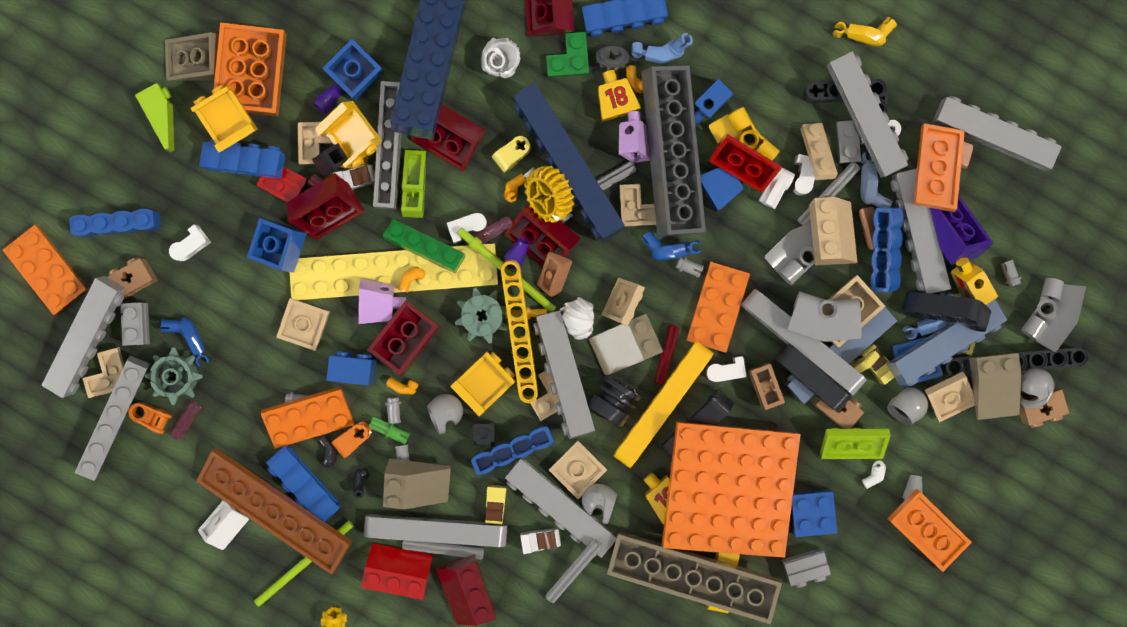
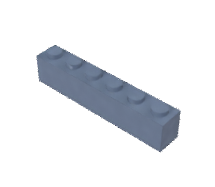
[887,299,1007,386]
[784,307,897,404]

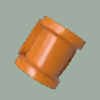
[128,402,172,434]
[331,422,372,459]

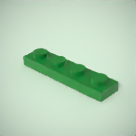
[383,219,466,274]

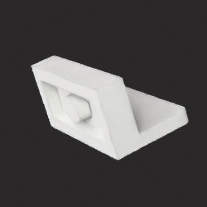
[198,500,249,550]

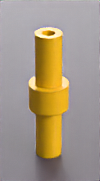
[505,307,547,320]

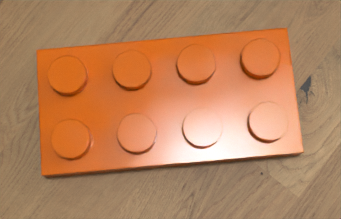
[913,123,965,212]
[3,225,89,315]
[686,262,750,353]
[261,386,354,449]
[887,489,972,572]

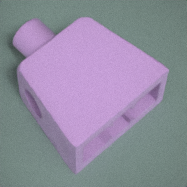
[619,111,650,163]
[359,279,406,324]

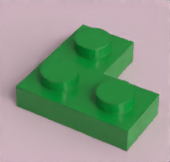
[546,32,589,78]

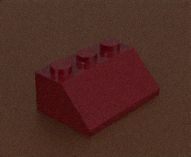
[525,0,574,37]
[410,104,486,171]
[287,173,364,240]
[504,203,581,267]
[367,300,442,376]
[436,554,496,626]

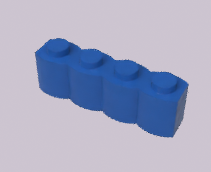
[582,0,668,37]
[199,139,286,179]
[871,207,904,293]
[69,209,161,237]
[471,425,554,475]
[266,445,342,522]

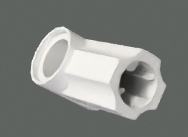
[759,168,795,209]

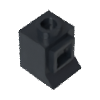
[473,422,496,446]

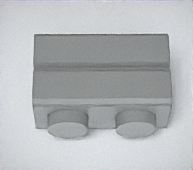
[120,303,150,346]
[781,548,831,588]

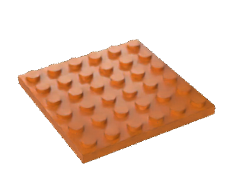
[662,422,801,558]

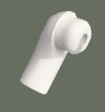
[862,460,886,489]

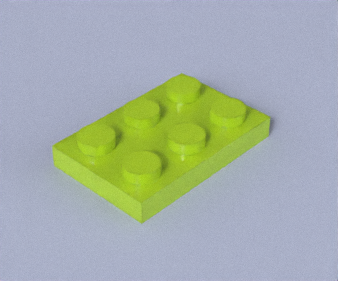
[820,428,891,459]

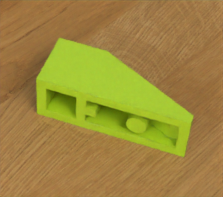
[135,83,174,152]

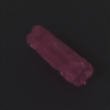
[475,216,513,244]
[171,402,201,440]

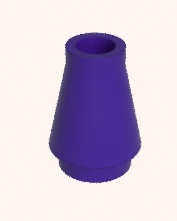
[313,84,343,114]
[504,237,530,269]

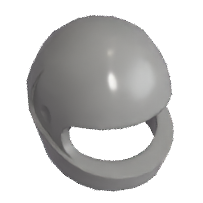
[1020,368,1055,408]
[887,387,928,426]
[427,394,463,435]
[582,483,617,524]

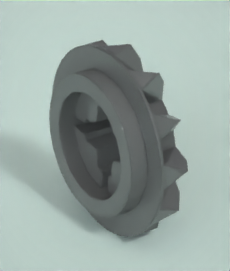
[596,46,629,71]

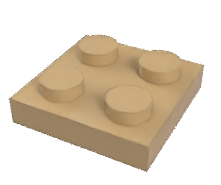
[601,277,645,326]
[276,298,330,351]
[925,372,975,422]
[549,440,607,499]

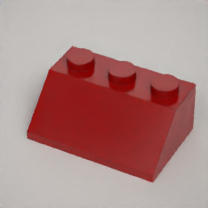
[709,133,782,193]
[361,543,433,600]

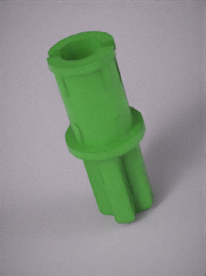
[369,417,410,445]

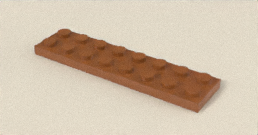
[196,448,353,575]

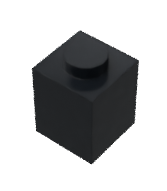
[312,143,348,177]

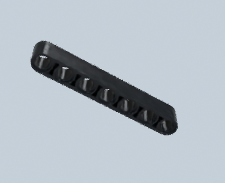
[941,347,1089,376]

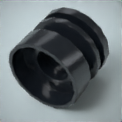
[587,375,641,427]

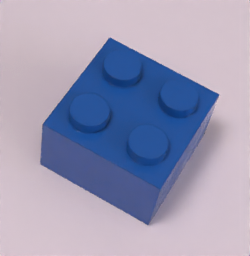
[322,39,385,102]
[247,218,307,273]
[326,351,377,386]
[790,489,837,537]

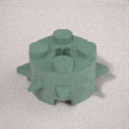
[455,288,508,343]
[145,348,203,405]

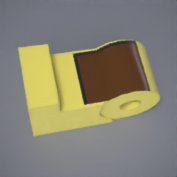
[860,344,894,385]
[485,485,507,525]

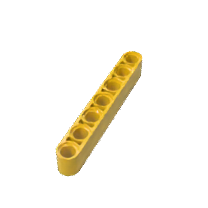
[501,259,538,403]
[613,341,714,468]

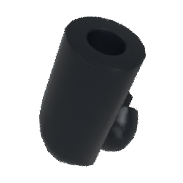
[318,436,337,467]
[353,468,369,499]

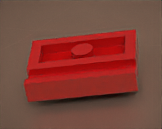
[256,167,308,202]

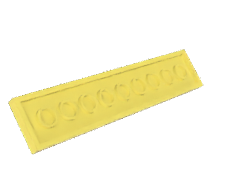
[290,243,498,300]

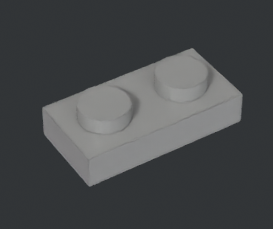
[836,121,861,164]

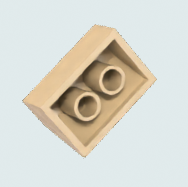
[809,197,857,265]
[822,275,886,348]

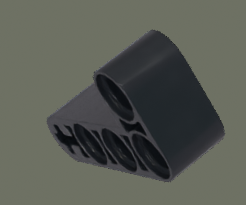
[802,79,888,113]
[901,292,991,332]
[772,344,851,413]
[660,388,734,459]

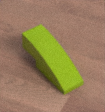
[401,150,426,218]

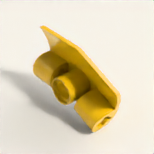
[709,106,780,160]

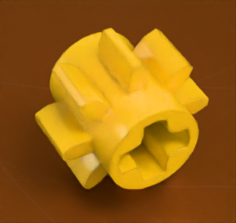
[321,607,347,627]

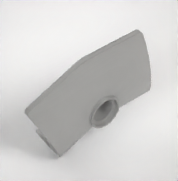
[764,223,815,285]
[1021,278,1086,352]
[787,291,862,342]

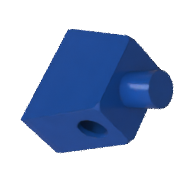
[694,79,733,124]
[700,168,744,212]

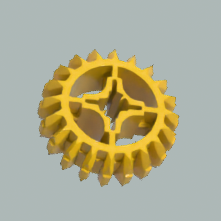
[524,166,575,223]

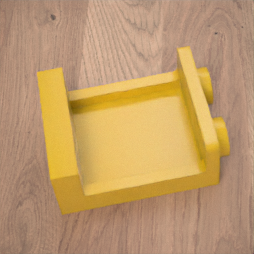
[191,85,258,152]
[315,101,382,168]
[451,351,516,416]

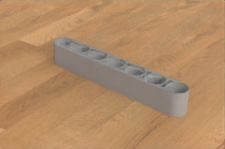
[741,289,867,397]
[363,514,507,547]

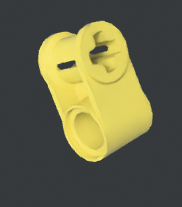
[492,136,531,173]

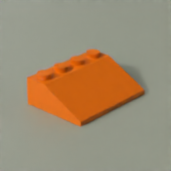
[214,23,287,117]

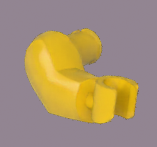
[833,17,897,46]

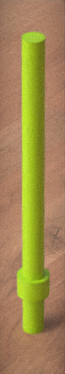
[457,227,556,313]
[254,520,354,607]

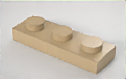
[800,123,838,180]

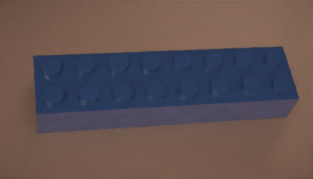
[390,0,467,140]
[513,83,625,243]

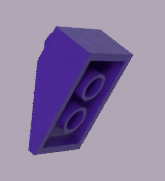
[930,195,993,265]

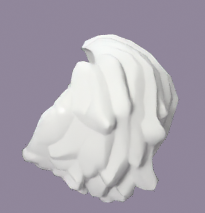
[481,38,520,78]
[560,297,594,340]

